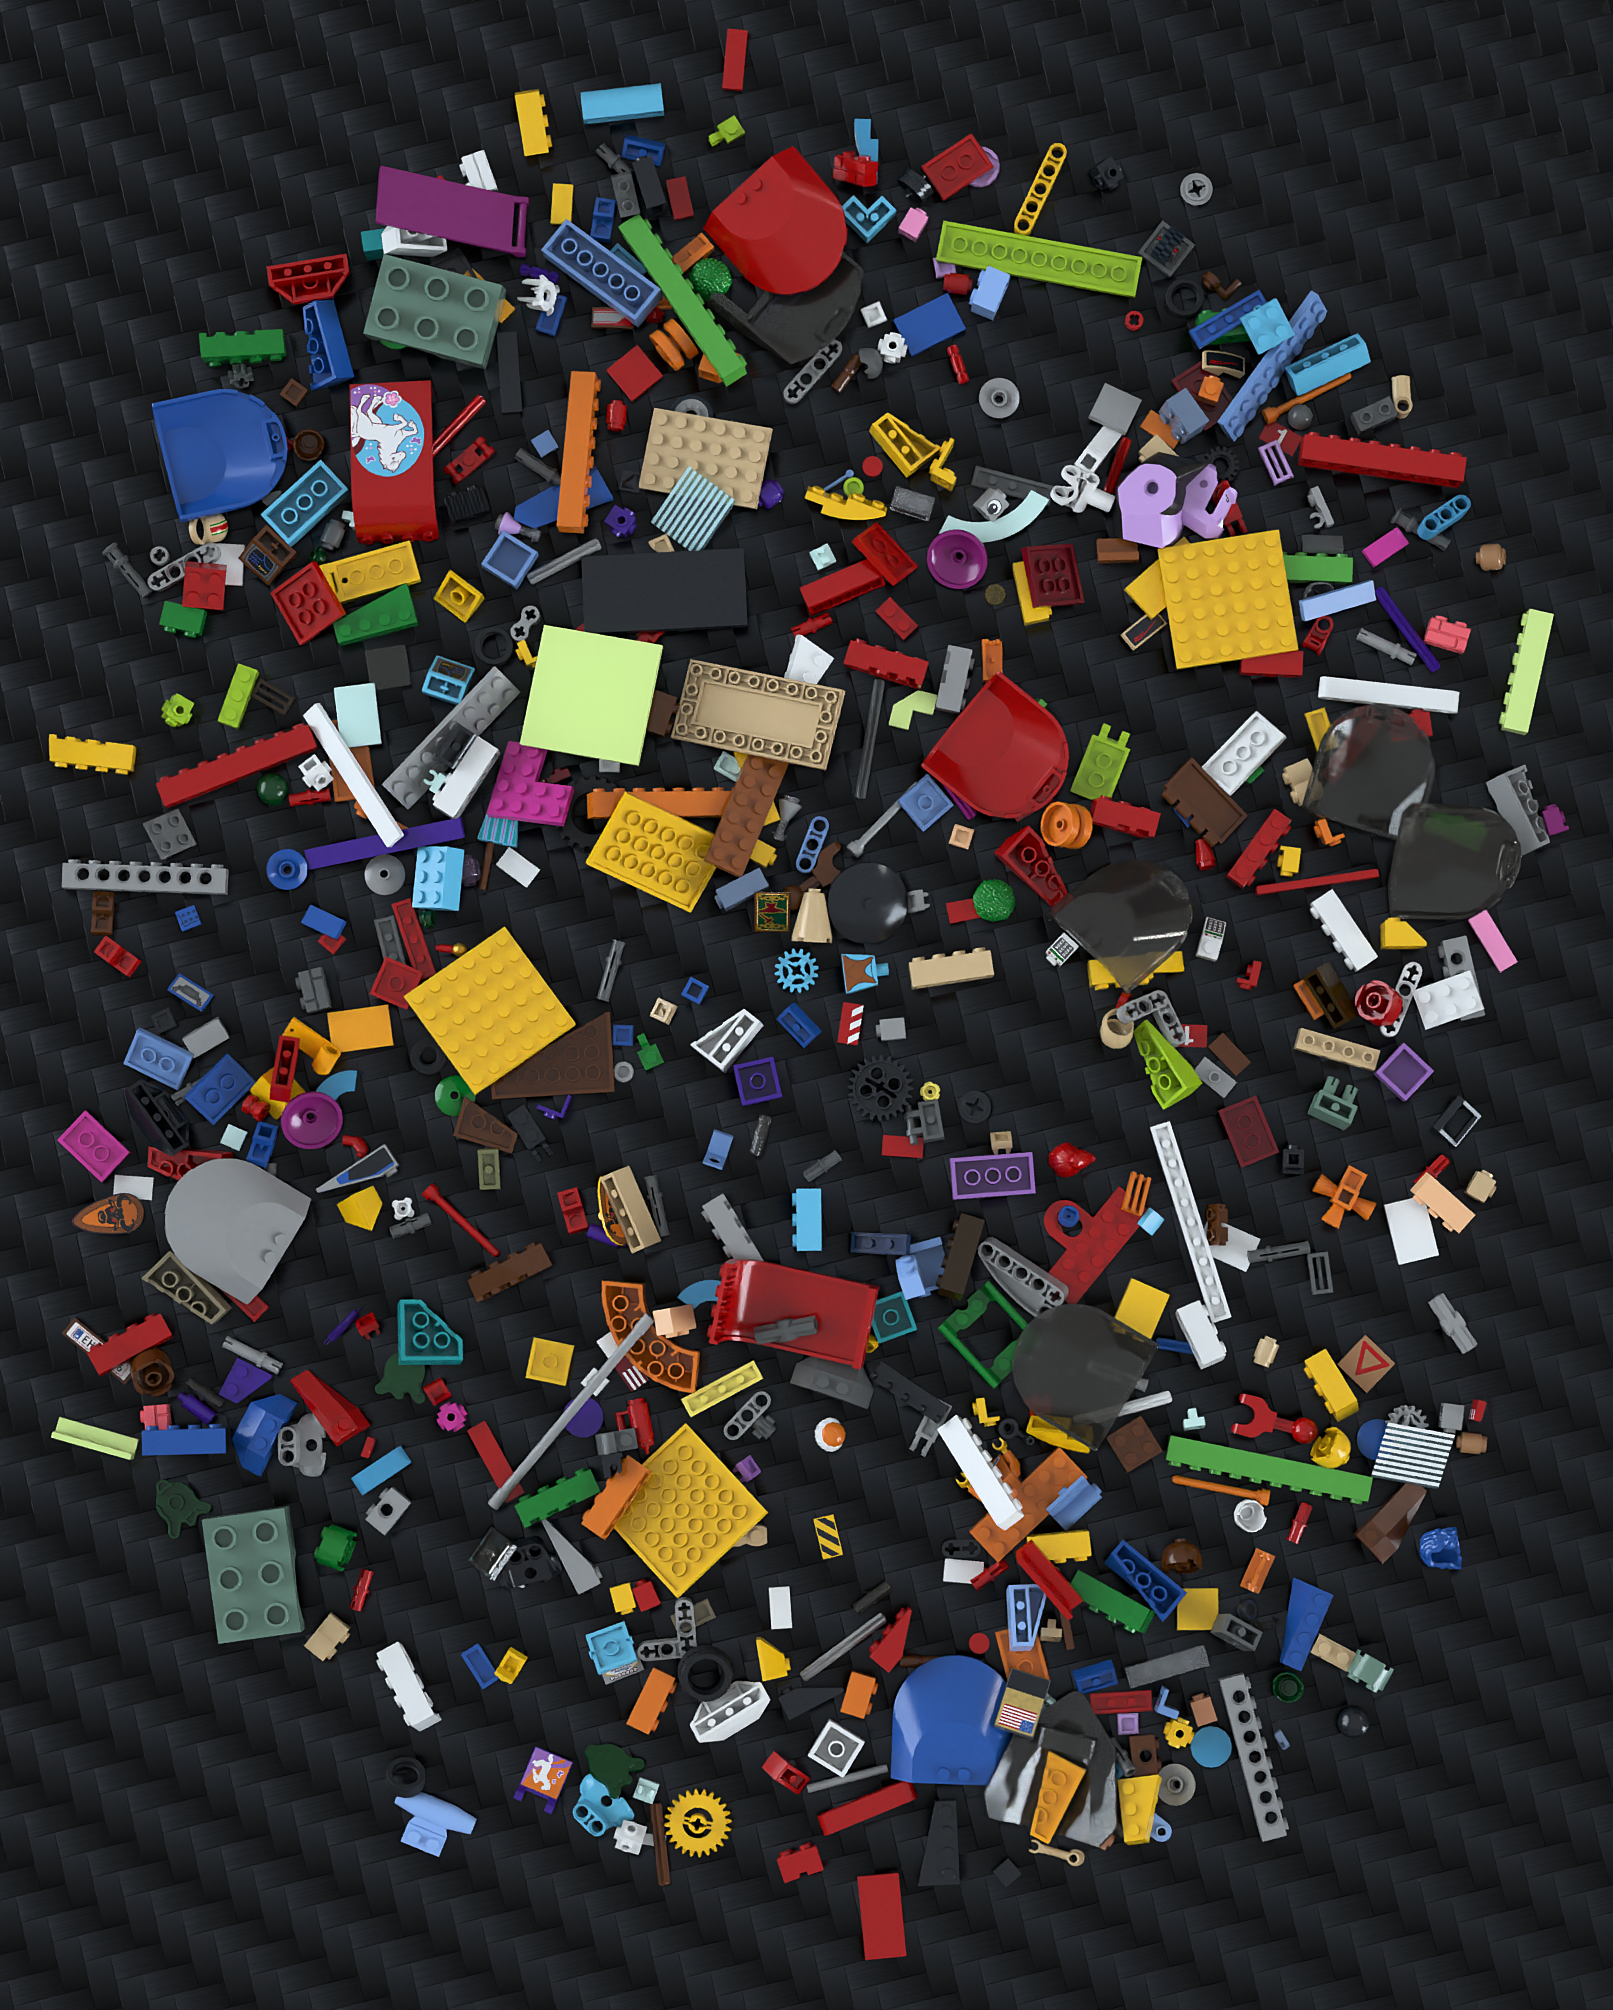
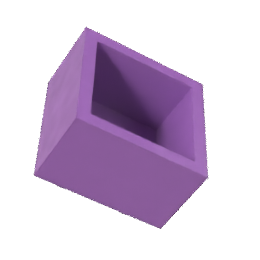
[1373,1043,1434,1102]

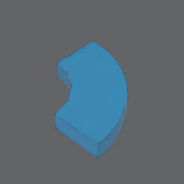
[316,1070,357,1100]
[677,1280,721,1309]

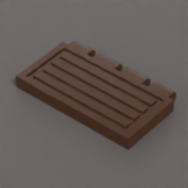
[1161,758,1248,847]

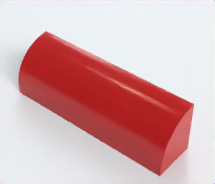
[799,559,886,616]

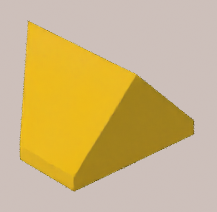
[337,1186,383,1231]

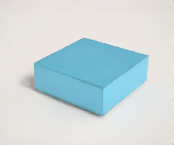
[1137,1207,1164,1235]

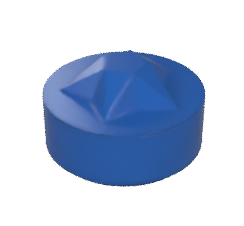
[1058,1206,1079,1227]

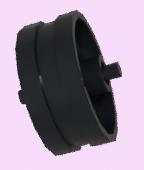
[897,168,934,204]

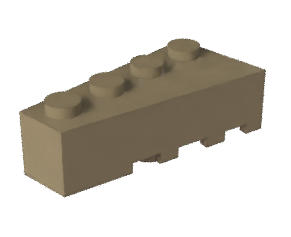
[141,1250,232,1324]

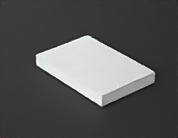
[1384,1198,1439,1265]

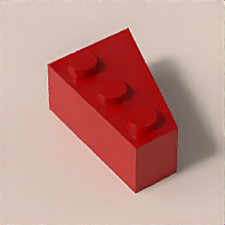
[1090,795,1161,839]

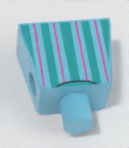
[478,814,518,848]

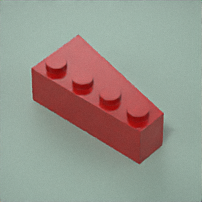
[843,639,929,690]

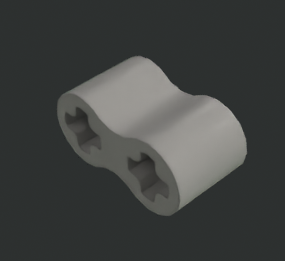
[511,606,541,643]

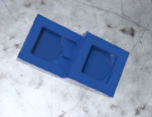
[590,197,616,243]

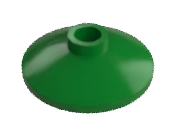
[435,1075,476,1116]

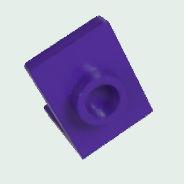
[537,1094,572,1120]

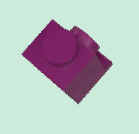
[1539,804,1569,836]

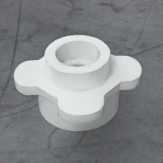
[392,1198,414,1220]

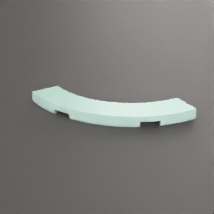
[939,490,1049,543]

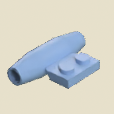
[394,1792,477,1857]

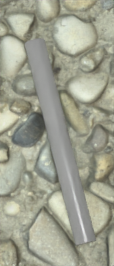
[807,1764,888,1793]

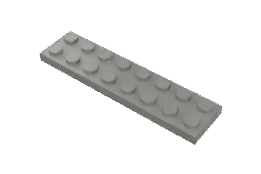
[382,666,520,810]

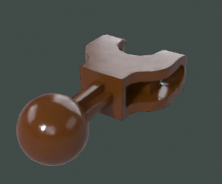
[781,842,841,911]

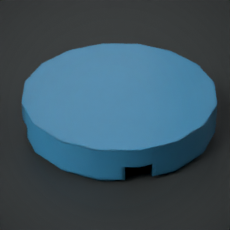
[1190,1726,1232,1768]

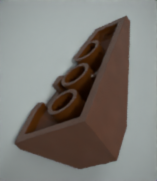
[1354,1477,1427,1564]

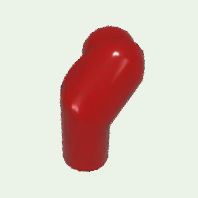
[342,1135,369,1158]

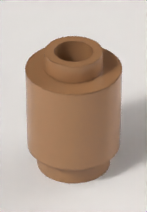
[1456,1432,1487,1454]

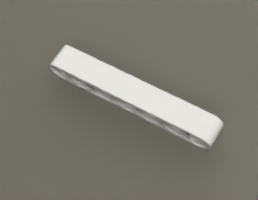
[1318,677,1460,713]

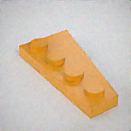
[1030,1750,1086,1844]

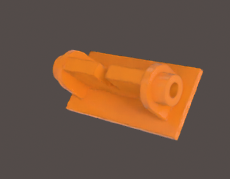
[1240,1548,1275,1594]

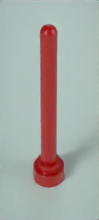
[421,1183,500,1257]

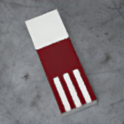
[596,1332,648,1392]

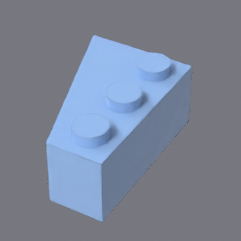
[1006,1584,1046,1651]

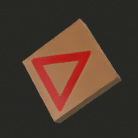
[1337,1335,1395,1393]

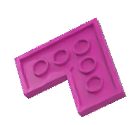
[486,741,574,826]

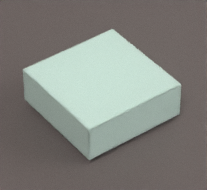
[220,1124,248,1151]

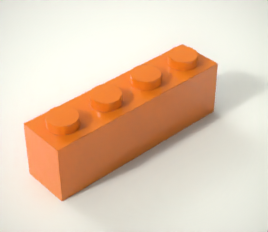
[581,1456,652,1540]

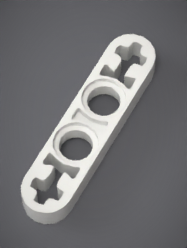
[1380,962,1422,1037]

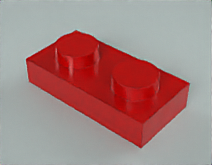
[875,597,918,641]

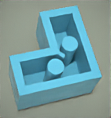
[842,195,896,243]

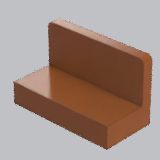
[1097,538,1139,564]

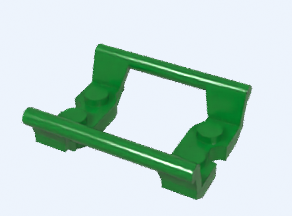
[938,1281,1044,1389]

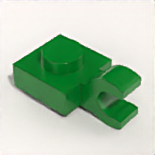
[637,1033,664,1071]

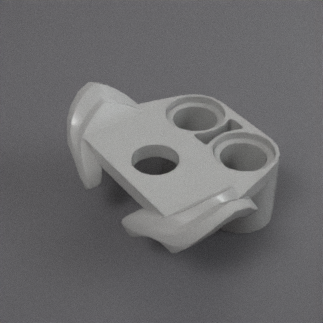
[278,1413,326,1477]

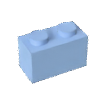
[895,1254,925,1300]

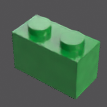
[159,601,207,638]

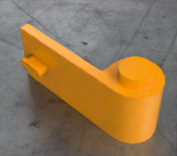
[282,1017,341,1075]

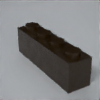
[936,1213,985,1301]

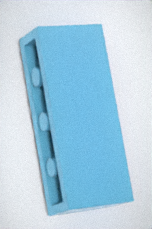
[581,83,664,125]

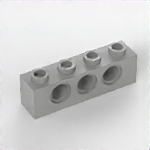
[1438,936,1485,1022]

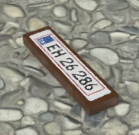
[62,1317,132,1385]

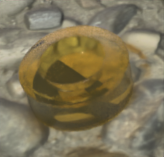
[985,584,1005,606]

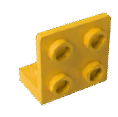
[929,438,957,491]

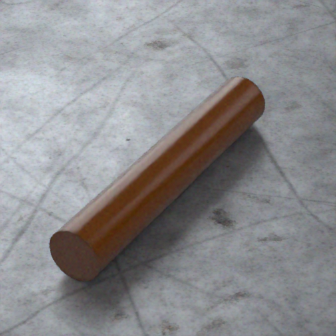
[478,842,494,890]

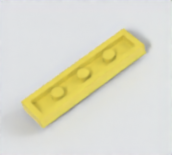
[681,1360,763,1417]

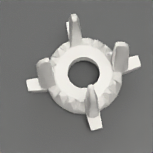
[517,275,560,316]

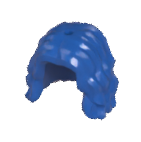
[1419,1527,1462,1569]

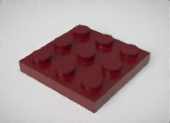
[1021,543,1085,608]

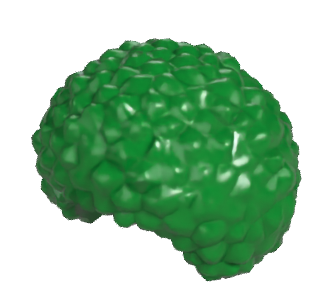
[689,258,732,303]
[973,879,1015,922]

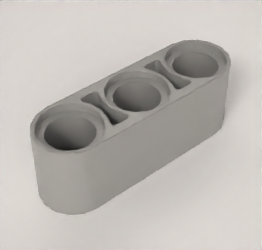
[724,1391,771,1440]

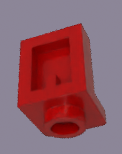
[1235,961,1262,990]

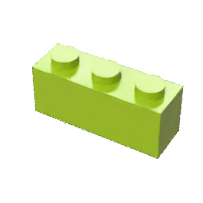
[218,663,259,730]

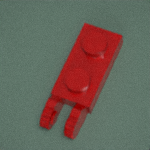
[1211,479,1247,537]

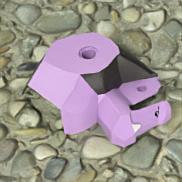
[1113,452,1238,549]

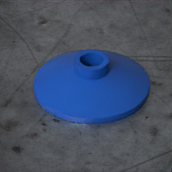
[267,849,308,890]

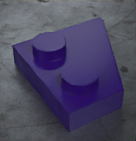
[219,1358,273,1404]

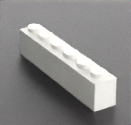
[937,1415,1024,1530]

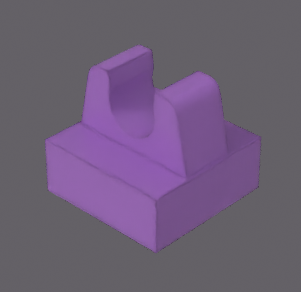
[733,1455,761,1483]

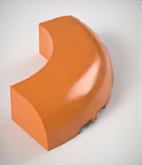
[602,1281,700,1393]

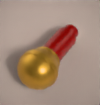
[436,943,467,957]

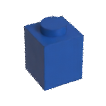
[681,977,709,1006]

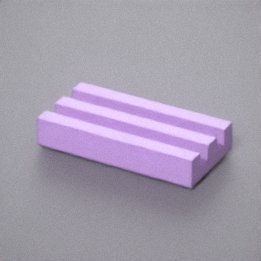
[1258,440,1294,486]

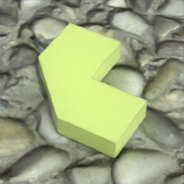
[888,690,938,730]

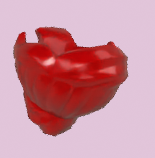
[1048,1143,1096,1177]

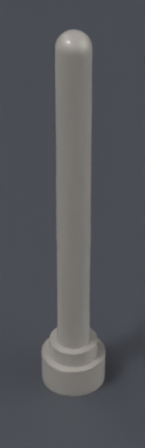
[846,782,917,858]

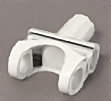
[1050,465,1115,513]

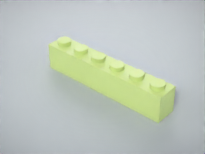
[1499,609,1554,735]

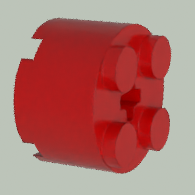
[1355,980,1403,1026]

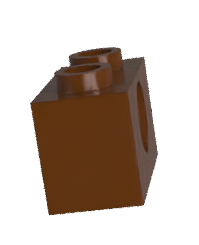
[1128,1733,1162,1778]

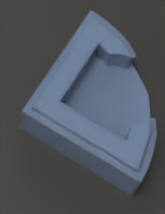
[1273,1729,1290,1750]

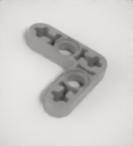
[1117,990,1186,1047]
[637,1597,697,1661]

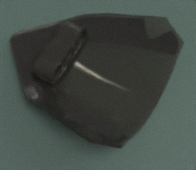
[983,1691,1117,1847]

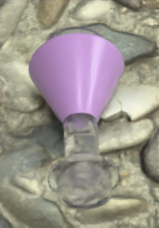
[494,512,541,543]

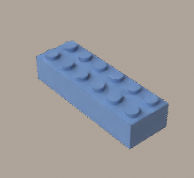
[541,219,663,327]

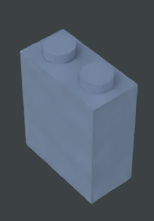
[714,868,769,911]

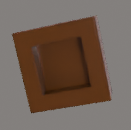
[280,378,309,408]

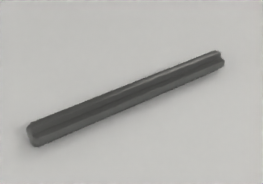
[855,679,885,799]

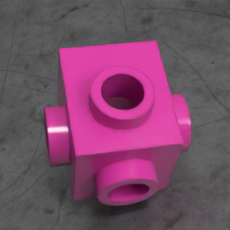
[437,1401,467,1432]

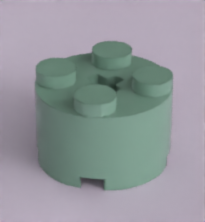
[1347,1649,1394,1693]

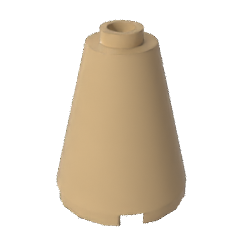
[792,888,832,943]

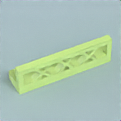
[51,1417,139,1460]

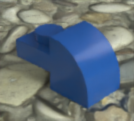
[246,1121,278,1168]

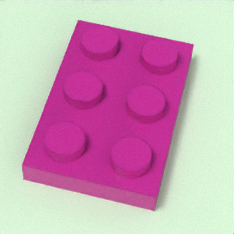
[57,1110,131,1182]

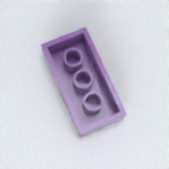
[950,1152,1036,1200]

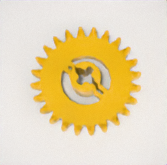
[664,1789,732,1857]

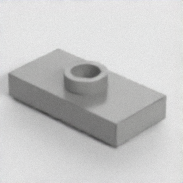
[1194,1057,1237,1098]

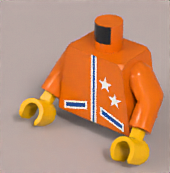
[956,1438,1021,1502]

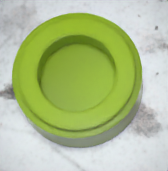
[843,477,864,497]

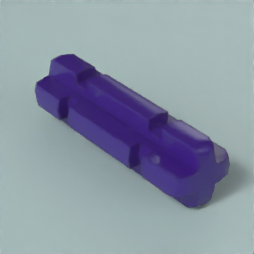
[519,263,559,284]

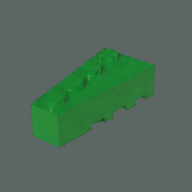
[199,329,287,368]
[1071,1570,1155,1633]

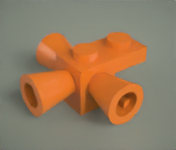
[1312,1165,1376,1229]

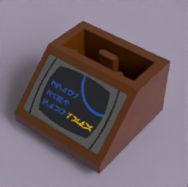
[238,525,297,586]

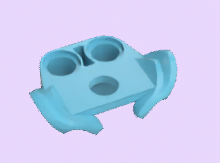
[573,1774,634,1836]

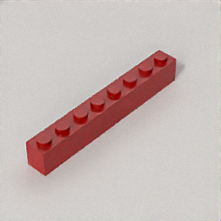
[156,723,319,808]

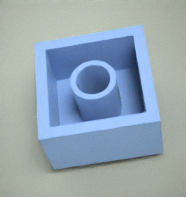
[969,266,1010,320]

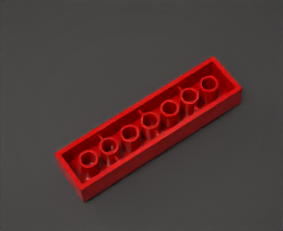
[1297,432,1467,488]

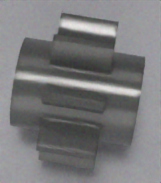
[228,363,254,389]
[751,1415,776,1440]

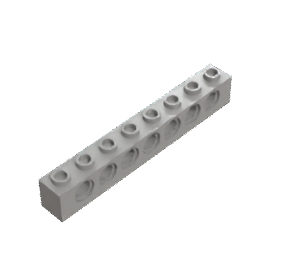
[62,860,229,895]
[1218,1673,1289,1842]

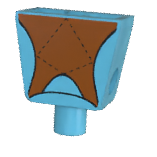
[841,954,889,994]

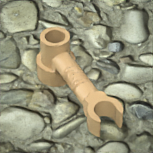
[1029,1839,1085,1866]

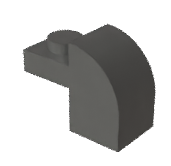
[595,1428,639,1455]

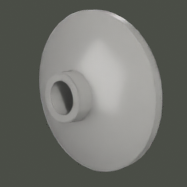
[979,378,1020,418]
[365,854,405,895]
[1158,1764,1196,1806]

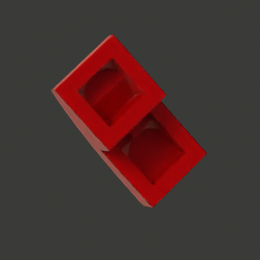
[94,936,141,978]
[557,1187,589,1235]

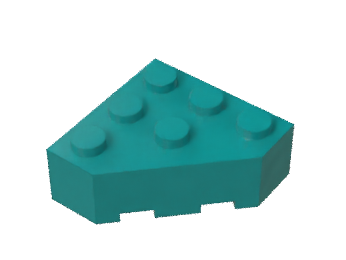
[397,1300,463,1365]

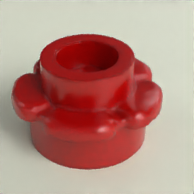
[646,307,664,323]

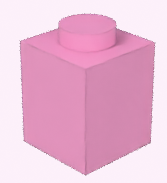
[898,208,928,242]

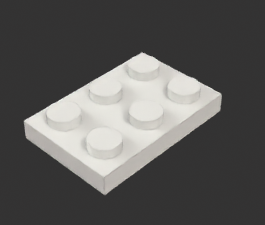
[1412,970,1484,1030]

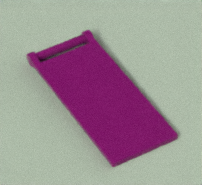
[375,166,530,257]

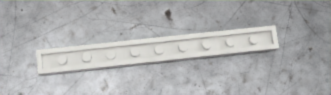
[1150,1121,1231,1323]

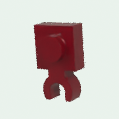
[538,767,572,784]

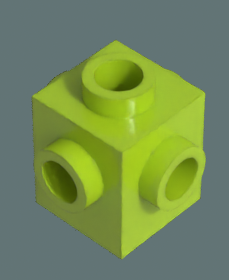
[161,693,195,727]

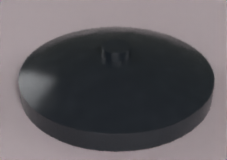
[826,862,908,944]

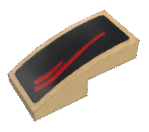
[1202,351,1245,378]
[1121,614,1167,651]

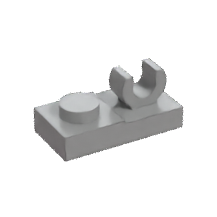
[1307,486,1334,529]

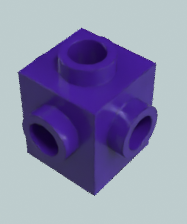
[604,505,637,537]

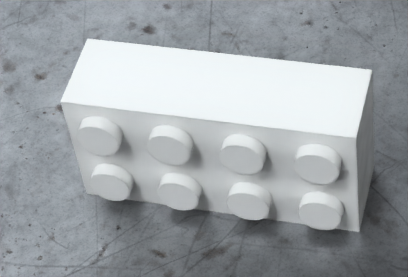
[432,736,501,819]

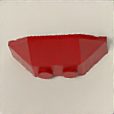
[267,253,350,305]

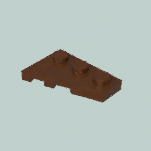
[453,1096,518,1154]

